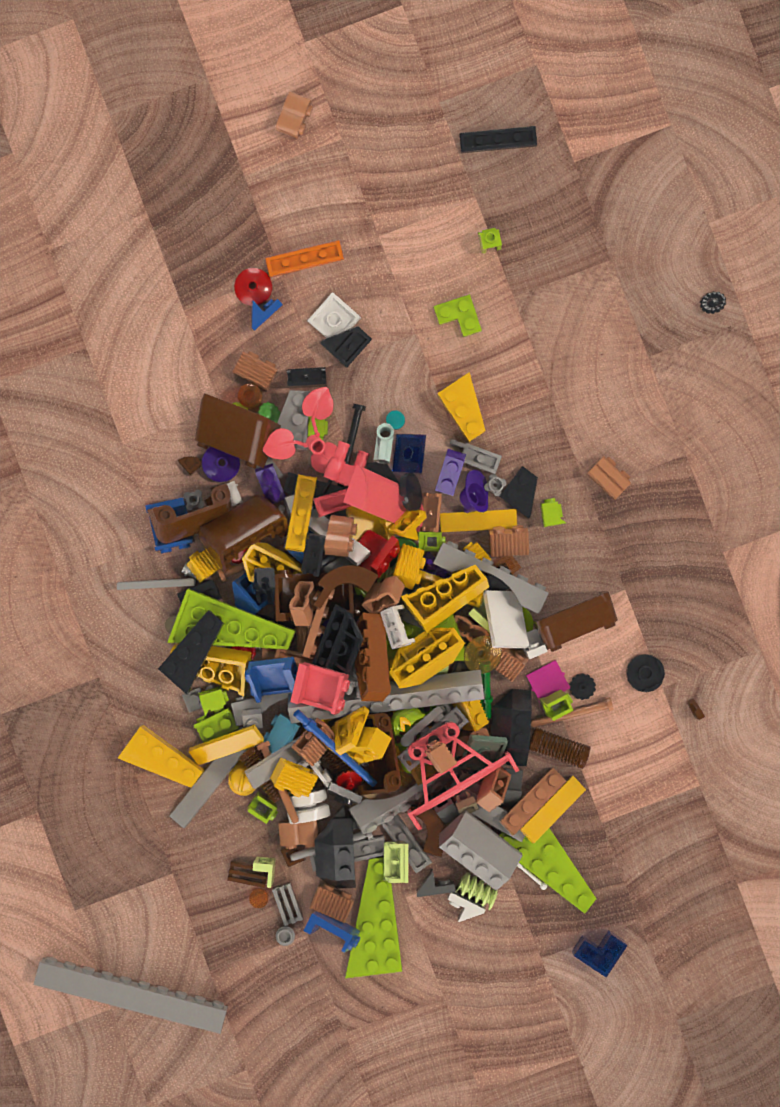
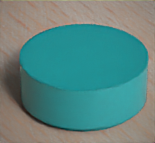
[386,410,405,430]

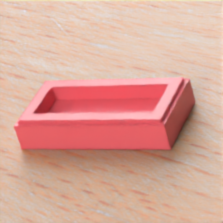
[313,488,351,517]

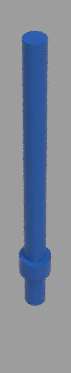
[294,710,377,787]

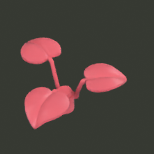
[263,387,337,473]

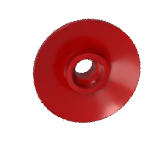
[234,268,272,306]

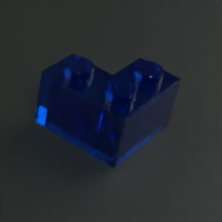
[572,930,628,978]

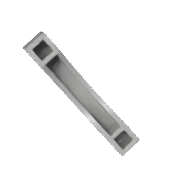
[433,541,549,614]
[231,692,291,726]
[349,765,462,835]

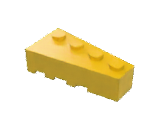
[401,565,489,633]
[170,643,251,696]
[118,725,205,788]

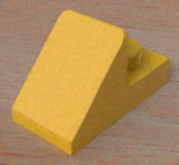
[388,510,427,541]

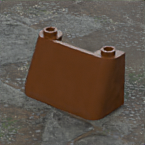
[194,393,281,469]
[147,483,231,544]
[198,495,288,573]
[274,570,354,622]
[357,713,401,795]

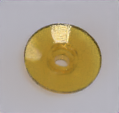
[464,636,502,674]

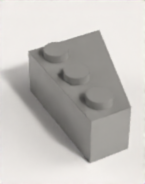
[277,390,310,451]

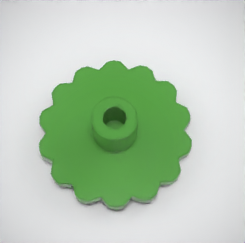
[257,402,281,423]

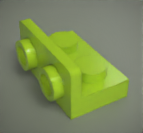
[193,707,240,743]

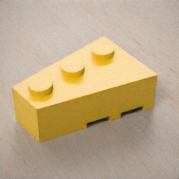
[437,372,486,443]
[328,726,392,764]

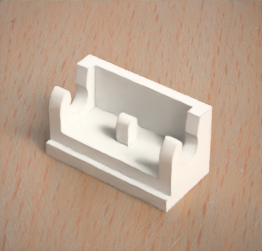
[380,605,415,649]

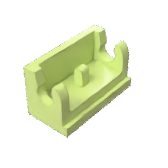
[384,841,408,883]

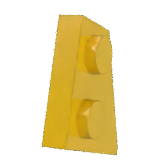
[335,706,369,755]

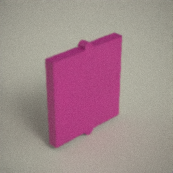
[526,660,570,702]

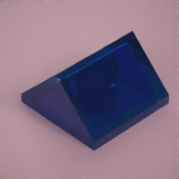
[392,434,426,475]

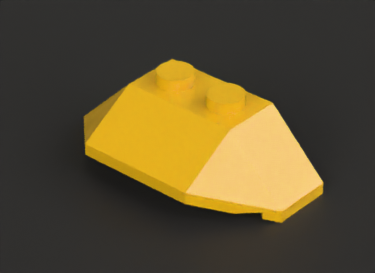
[242,542,303,583]
[389,628,465,689]

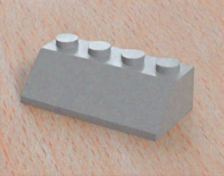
[439,810,522,891]

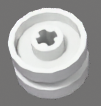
[287,787,330,824]

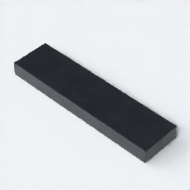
[459,126,537,154]

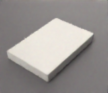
[483,590,529,648]

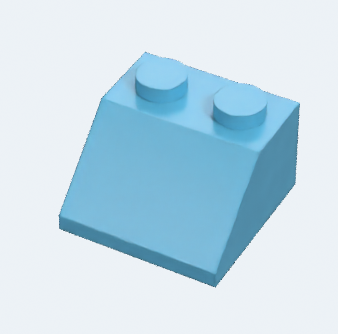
[264,712,301,754]

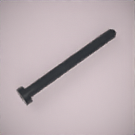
[337,403,366,487]

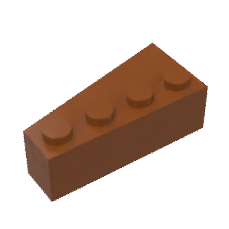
[354,613,391,702]

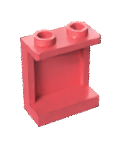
[290,662,350,715]

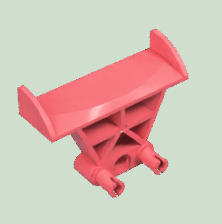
[323,441,424,532]
[407,722,519,830]

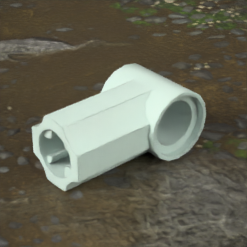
[373,423,394,464]

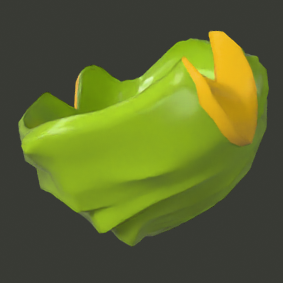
[391,708,425,735]

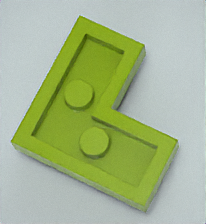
[433,294,482,338]

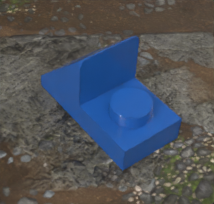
[251,299,283,331]

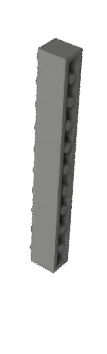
[288,670,484,724]
[34,957,228,1034]

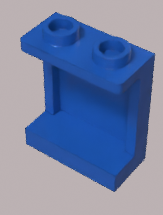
[145,497,195,554]
[245,657,298,703]
[303,911,361,953]

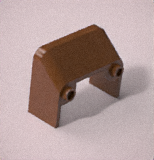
[533,591,618,652]

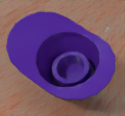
[459,470,488,513]

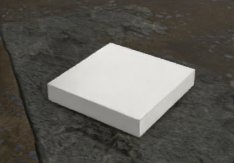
[307,292,361,338]

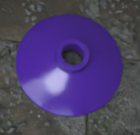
[202,447,240,482]

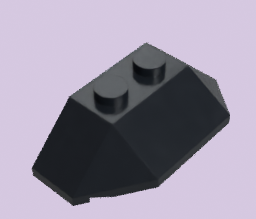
[312,604,363,675]
[490,689,532,767]
[314,817,356,889]

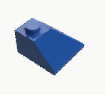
[232,573,269,615]

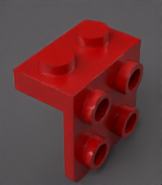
[349,530,400,579]

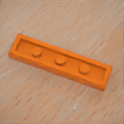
[265,240,344,278]

